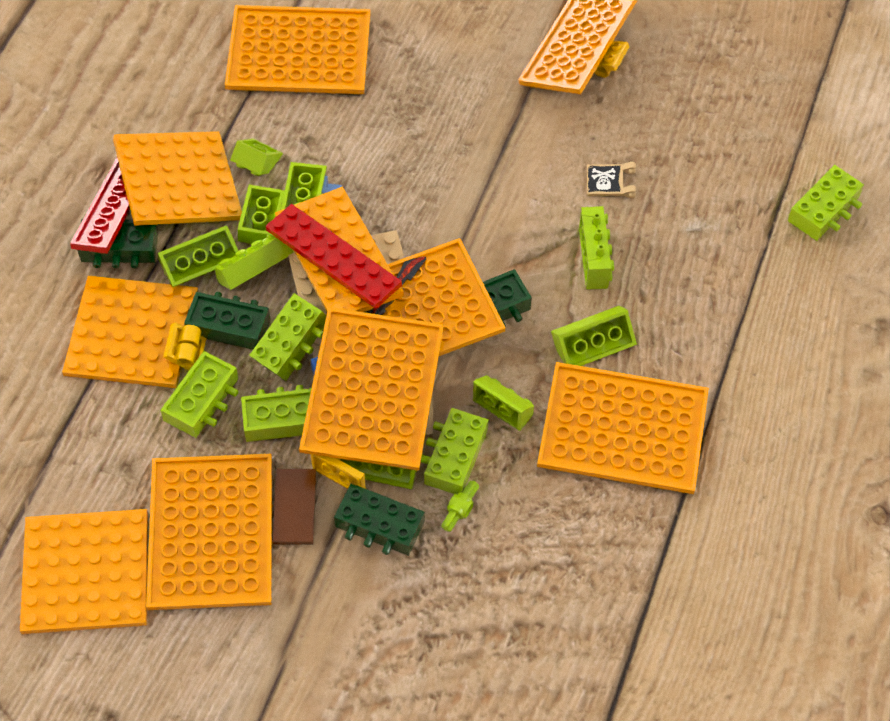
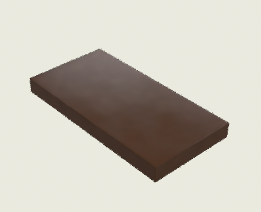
[272,469,316,545]

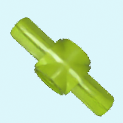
[441,481,479,532]

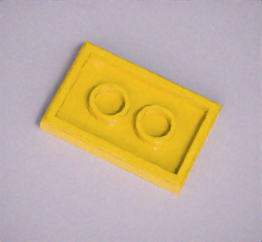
[310,454,366,489]

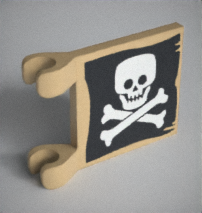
[587,162,636,198]

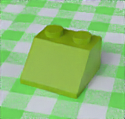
[230,138,283,176]

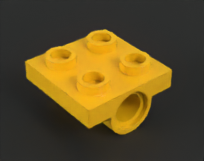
[595,41,629,78]
[163,322,206,370]

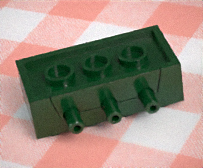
[77,219,158,269]
[483,269,532,326]
[184,292,271,350]
[334,483,425,556]

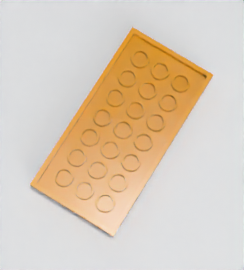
[518,0,638,94]
[275,186,404,312]

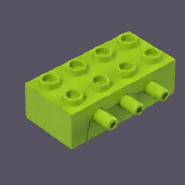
[787,165,864,241]
[579,206,614,290]
[249,293,327,381]
[160,351,239,438]
[241,385,312,442]
[421,408,489,494]

